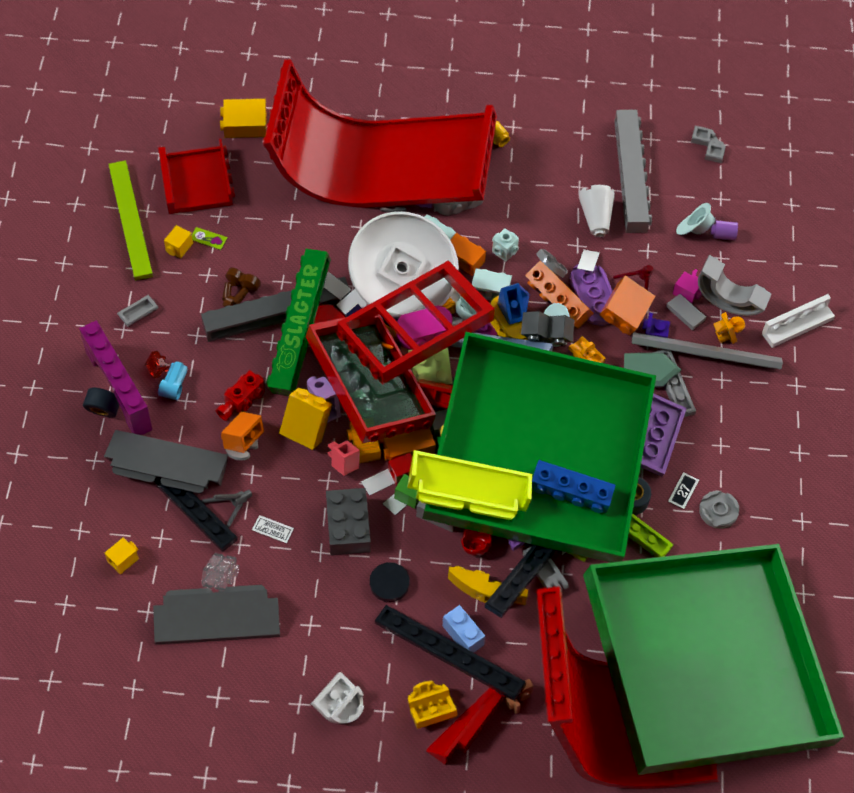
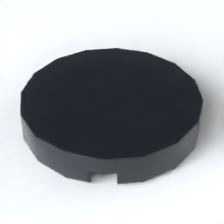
[369,562,410,602]

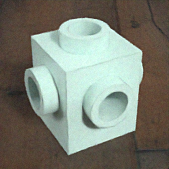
[492,228,519,262]

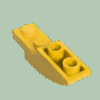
[448,566,528,605]

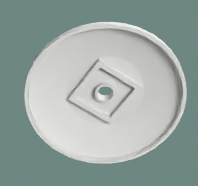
[348,212,459,319]

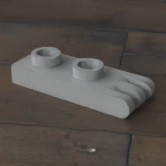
[522,547,569,591]

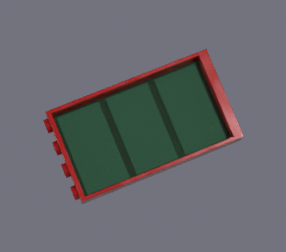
[306,314,436,444]

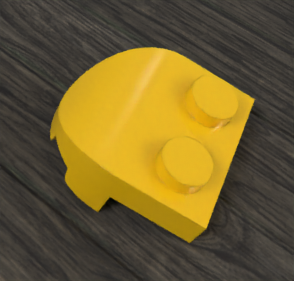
[408,681,458,729]

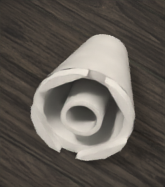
[578,185,614,237]

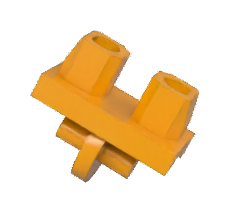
[713,312,745,344]
[568,336,606,363]

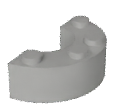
[698,255,772,316]

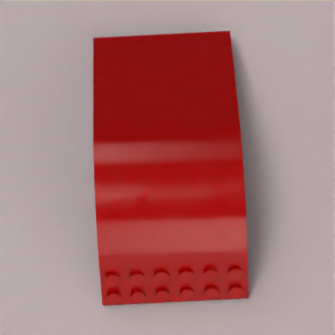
[263,59,497,208]
[537,586,719,789]

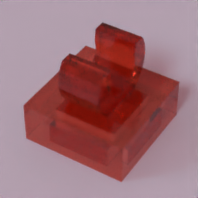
[145,351,171,378]

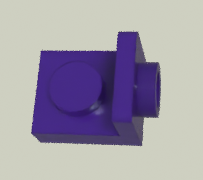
[642,312,670,338]

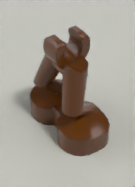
[222,267,261,307]

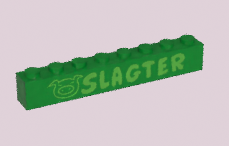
[267,249,331,396]

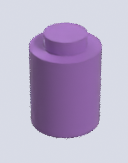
[710,220,738,240]

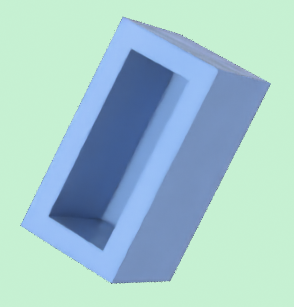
[443,605,485,653]

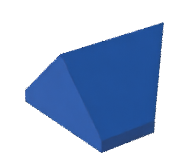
[497,283,530,325]

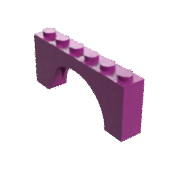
[79,320,153,435]

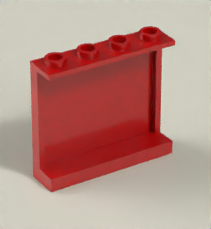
[158,139,235,214]

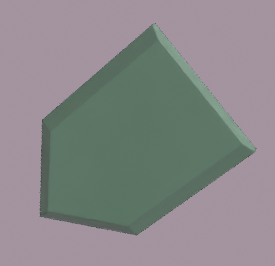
[624,353,681,387]

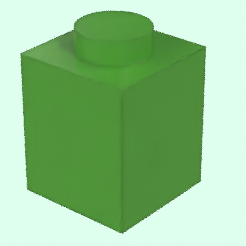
[394,474,419,509]

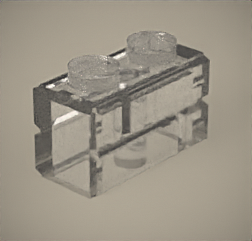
[201,553,239,591]

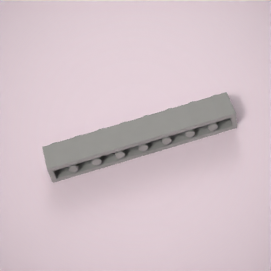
[614,110,652,233]

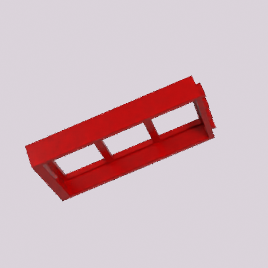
[337,260,495,385]

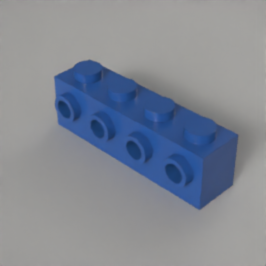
[532,460,615,513]

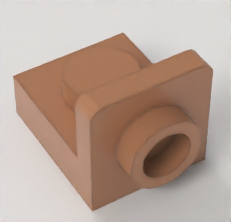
[505,679,533,714]

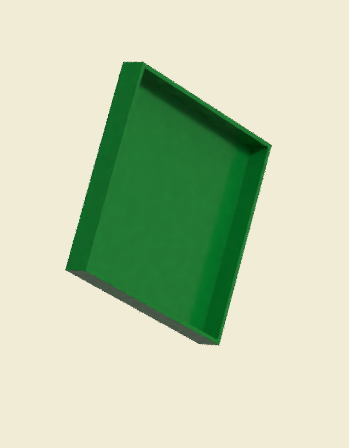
[422,332,656,563]
[583,544,844,775]

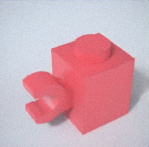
[328,440,360,476]

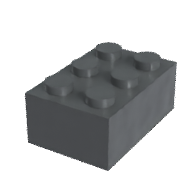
[326,488,371,555]

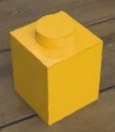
[164,225,193,259]
[105,538,139,574]

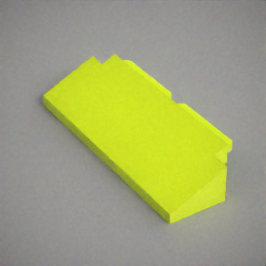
[407,450,532,520]

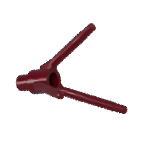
[613,264,655,291]

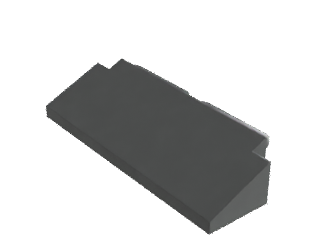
[104,430,229,493]
[153,585,280,645]

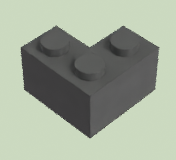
[521,311,575,345]

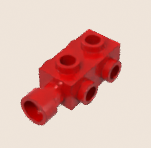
[216,370,265,421]

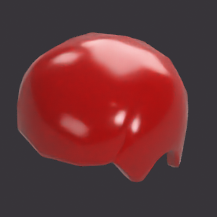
[461,529,492,556]

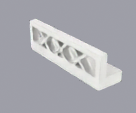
[762,294,835,348]

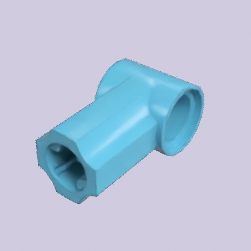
[158,361,188,400]

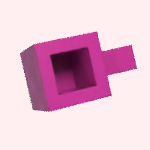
[673,269,702,304]

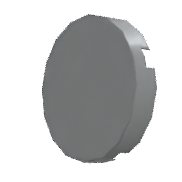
[536,249,568,278]
[699,490,739,529]

